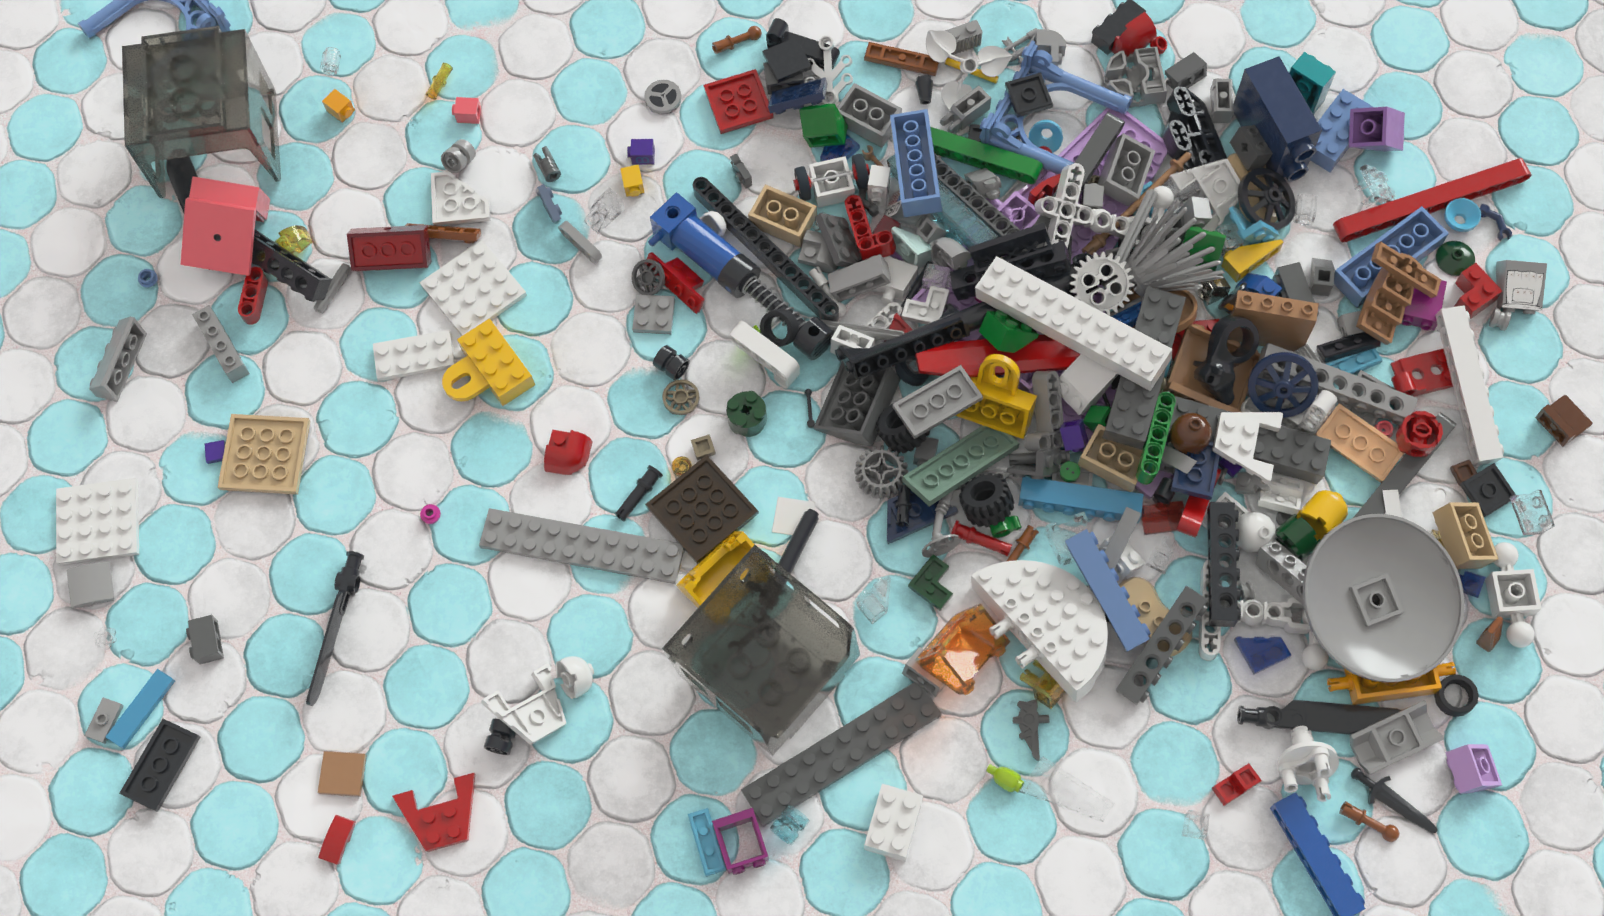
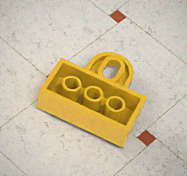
[442,318,535,406]
[955,354,1037,439]

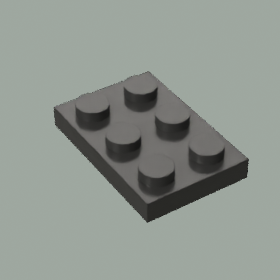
[815,213,863,267]

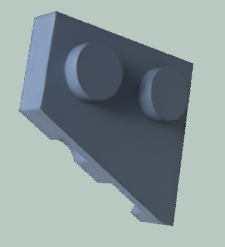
[535,184,562,223]

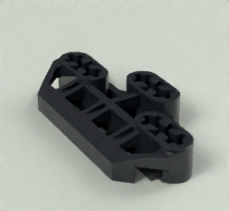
[1162,86,1227,170]

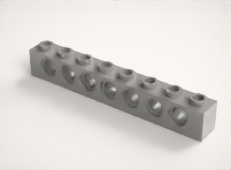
[1258,343,1418,425]

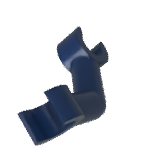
[1479,204,1512,241]

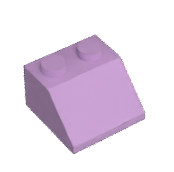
[1445,744,1502,794]

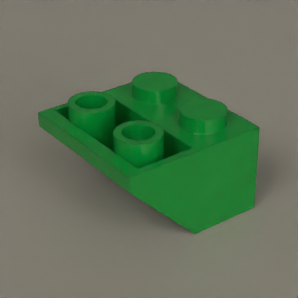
[799,103,848,148]
[1182,226,1226,272]
[979,310,1039,353]

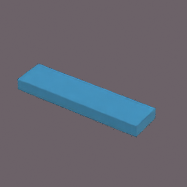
[106,669,175,749]

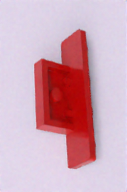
[646,252,705,314]

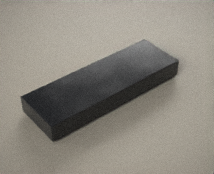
[1316,332,1381,363]

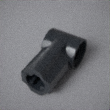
[1153,477,1176,510]

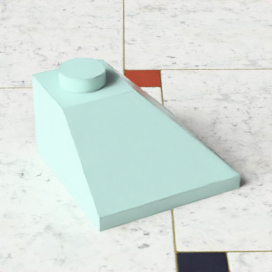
[891,226,932,269]

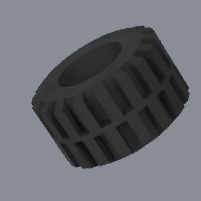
[876,403,930,454]
[959,473,1015,527]

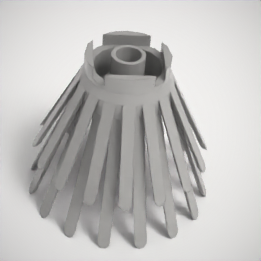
[1124,200,1225,297]

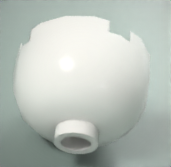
[1235,512,1276,553]
[555,656,594,699]

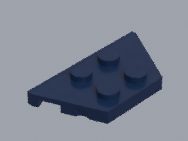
[887,490,958,544]

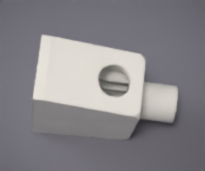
[878,256,918,304]

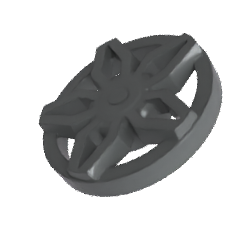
[632,259,665,295]

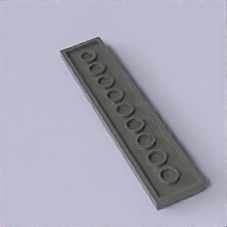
[741,682,942,827]

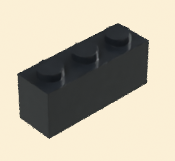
[1091,0,1146,55]

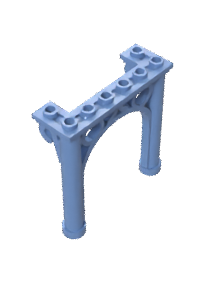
[78,0,232,95]
[979,40,1132,174]

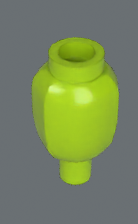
[986,764,1024,792]

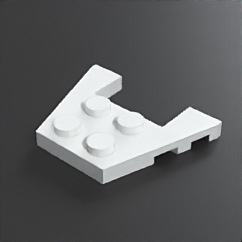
[1169,159,1240,232]
[1212,412,1283,484]
[481,664,566,745]

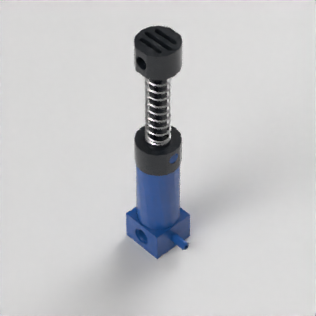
[648,192,835,360]

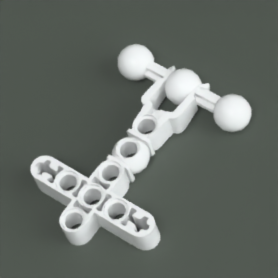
[1035,163,1174,254]
[1181,560,1329,670]

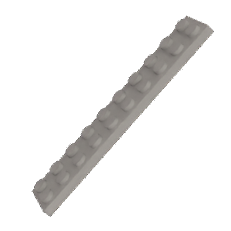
[479,508,684,584]

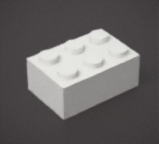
[864,784,923,862]

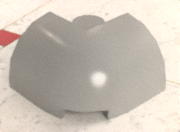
[798,229,838,274]
[930,237,972,270]

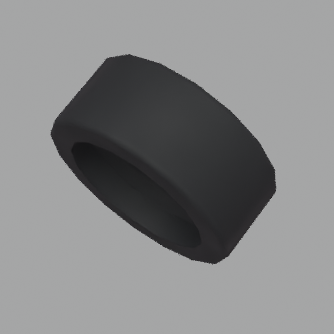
[760,309,799,347]
[1434,674,1479,717]

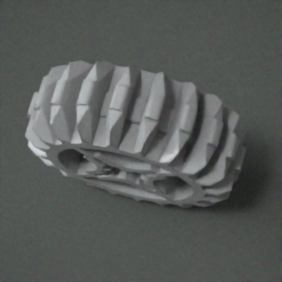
[854,445,909,499]

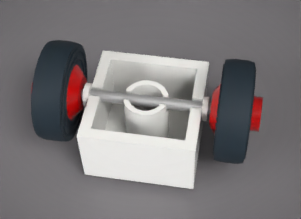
[793,154,870,208]

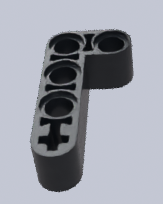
[766,18,840,69]

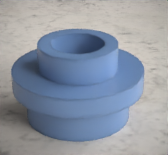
[138,269,158,288]

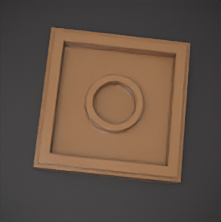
[317,751,367,797]

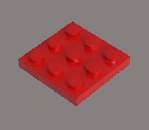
[703,69,774,134]

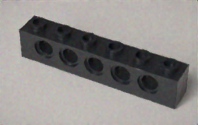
[252,230,332,302]
[950,241,1071,301]
[1207,502,1241,627]

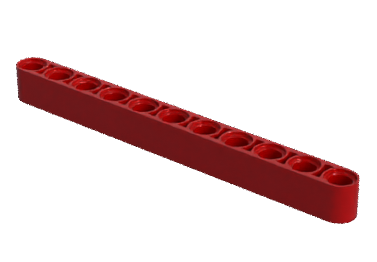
[1333,158,1532,242]

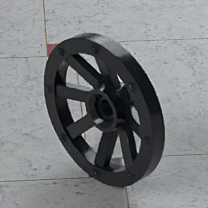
[1238,168,1296,231]

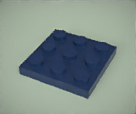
[768,77,828,114]

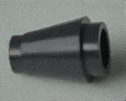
[915,75,933,105]

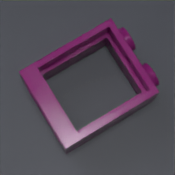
[712,808,769,875]

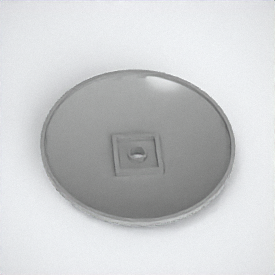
[1303,514,1464,682]

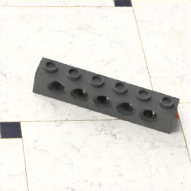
[1116,586,1208,705]

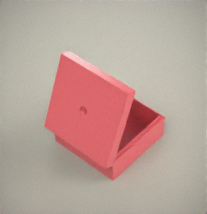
[180,176,270,276]

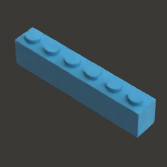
[1018,476,1144,523]

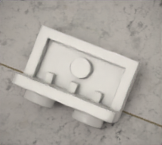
[1098,536,1146,581]

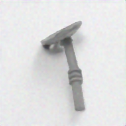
[922,490,960,558]

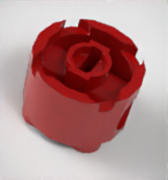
[1396,411,1443,457]

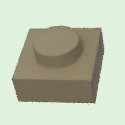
[691,434,716,460]

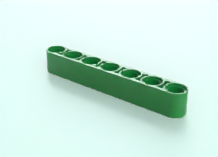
[931,127,1043,184]

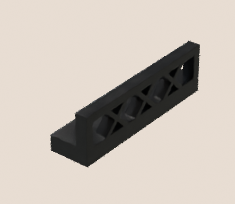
[969,223,1053,276]

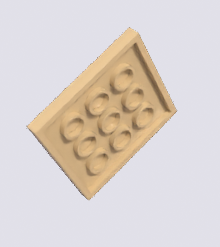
[218,414,310,494]

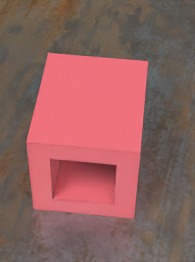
[452,97,481,124]

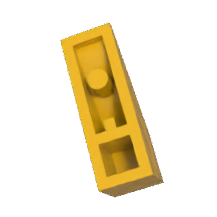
[1221,240,1284,282]

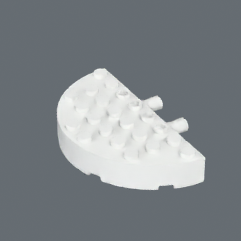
[971,560,1108,703]

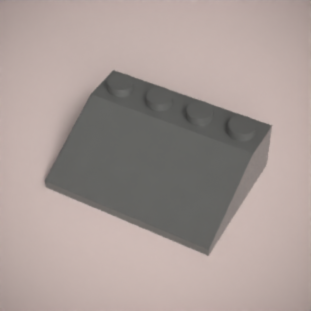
[813,361,901,447]

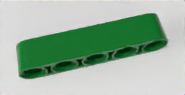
[1136,392,1176,485]

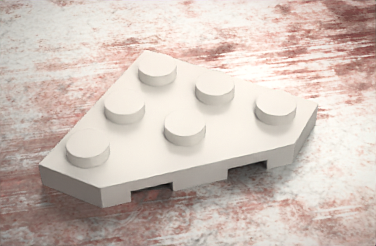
[431,171,491,226]

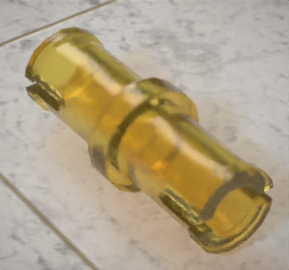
[426,62,453,100]

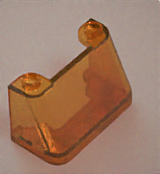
[915,603,1011,695]

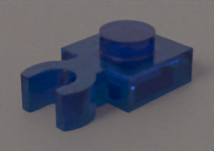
[1458,570,1486,598]

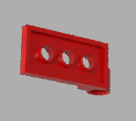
[1390,348,1453,397]

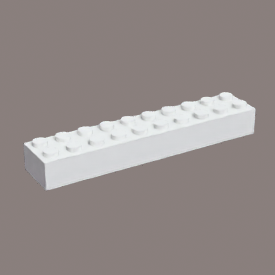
[975,256,1172,391]

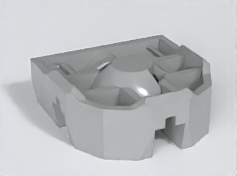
[1103,47,1167,108]

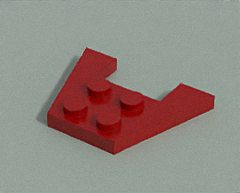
[392,773,476,852]

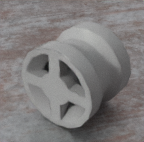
[1489,308,1512,331]

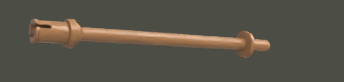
[1081,152,1191,256]

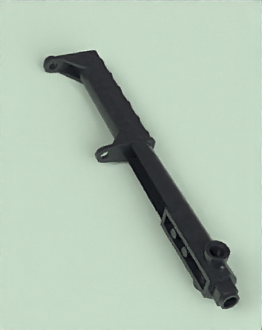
[835,253,1115,380]

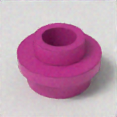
[420,504,441,524]

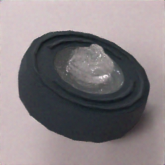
[895,357,929,386]

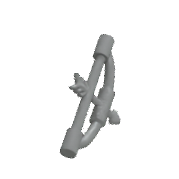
[1002,28,1037,63]

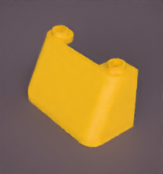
[676,531,775,624]

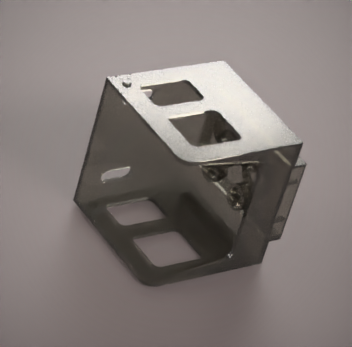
[122,26,281,199]
[662,545,860,756]

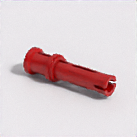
[951,520,1012,557]

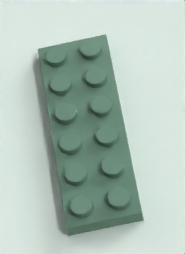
[902,426,1020,506]

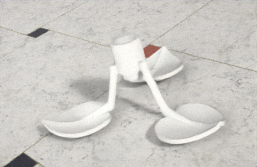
[926,30,1012,112]

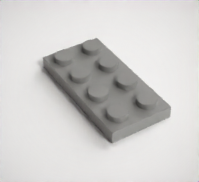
[892,365,983,439]

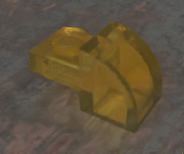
[275,225,313,253]

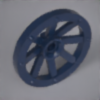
[1248,352,1319,418]

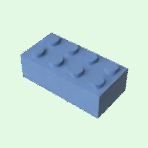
[1310,89,1373,173]

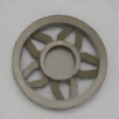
[662,380,700,415]

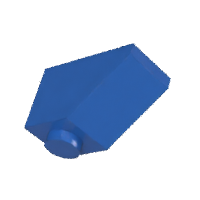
[1235,273,1282,297]

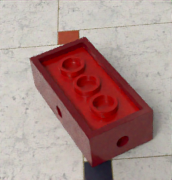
[347,225,432,271]

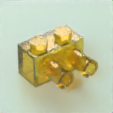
[1020,660,1066,709]

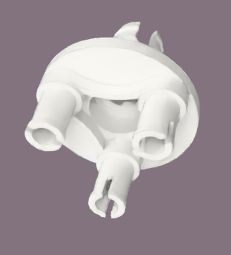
[1277,726,1339,802]

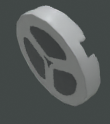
[645,80,682,114]

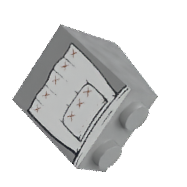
[1496,260,1547,314]

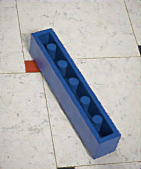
[1270,792,1366,916]

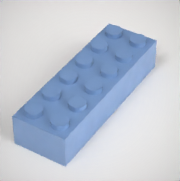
[890,109,942,218]
[1334,206,1449,308]
[1065,529,1151,652]

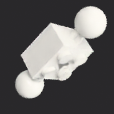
[1485,542,1542,648]

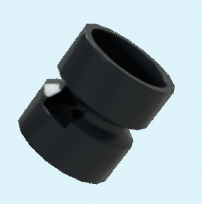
[653,345,690,381]
[484,718,516,755]

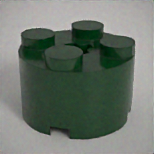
[726,391,767,437]
[1275,514,1320,561]

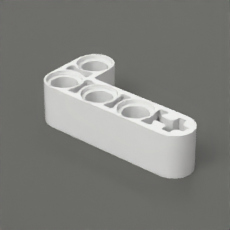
[728,321,800,389]
[1282,390,1337,435]

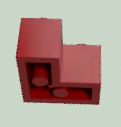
[1454,263,1502,319]

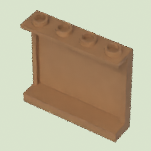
[1228,290,1319,351]
[1163,324,1260,412]

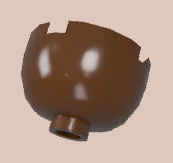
[1170,413,1212,454]

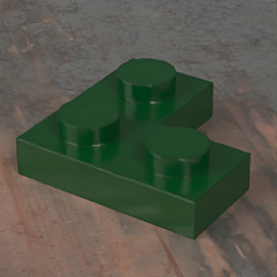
[908,554,953,611]

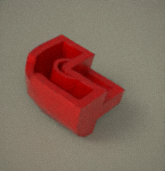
[1112,12,1157,57]
[544,429,593,475]

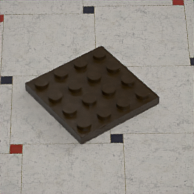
[645,455,759,564]

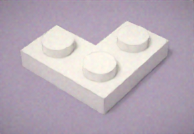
[902,286,950,324]

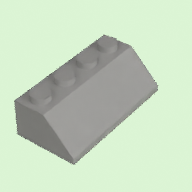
[89,316,147,402]

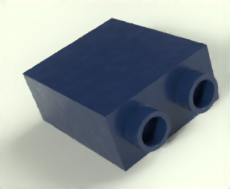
[1233,56,1322,182]

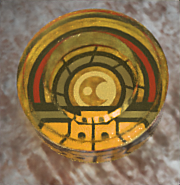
[672,456,692,477]

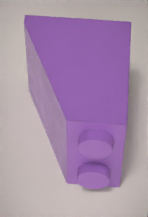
[1349,106,1405,152]

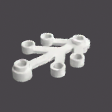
[805,35,853,105]

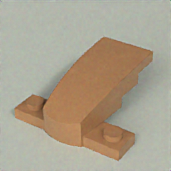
[1356,242,1441,345]

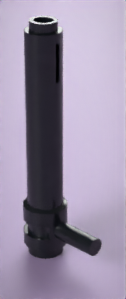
[743,509,819,610]

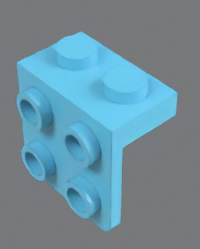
[1229,206,1279,245]

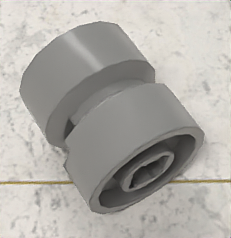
[441,139,476,173]

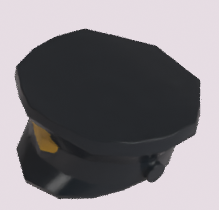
[1218,282,1251,315]

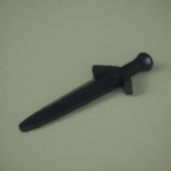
[1351,768,1438,833]

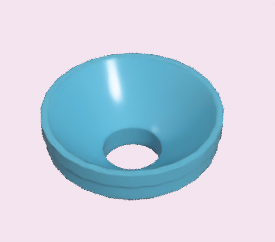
[1028,120,1063,153]
[1444,198,1481,232]

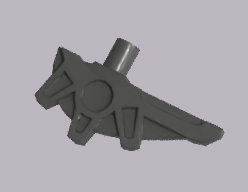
[1012,699,1050,761]

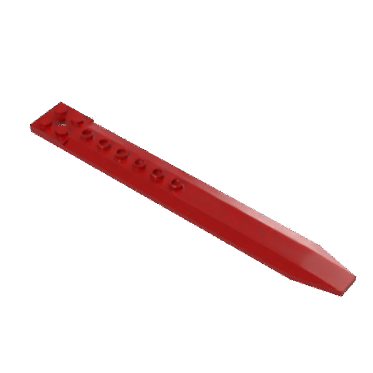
[916,319,1220,378]

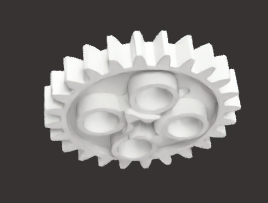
[1069,252,1135,315]

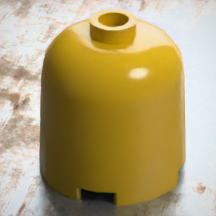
[1296,490,1348,541]

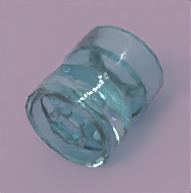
[770,804,810,846]

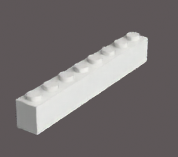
[1435,305,1504,466]

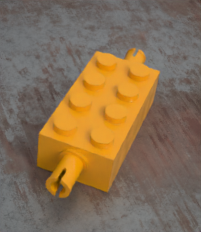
[1327,662,1456,705]

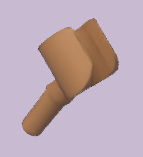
[862,145,884,166]

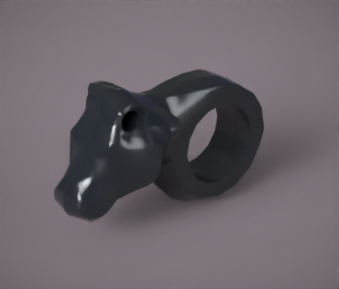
[1193,315,1260,405]

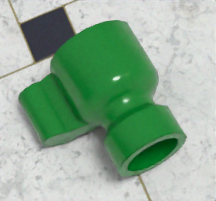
[989,516,1022,538]

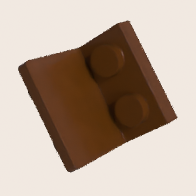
[1535,395,1593,447]

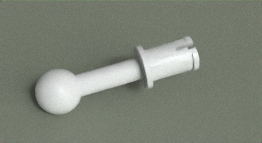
[809,267,846,318]

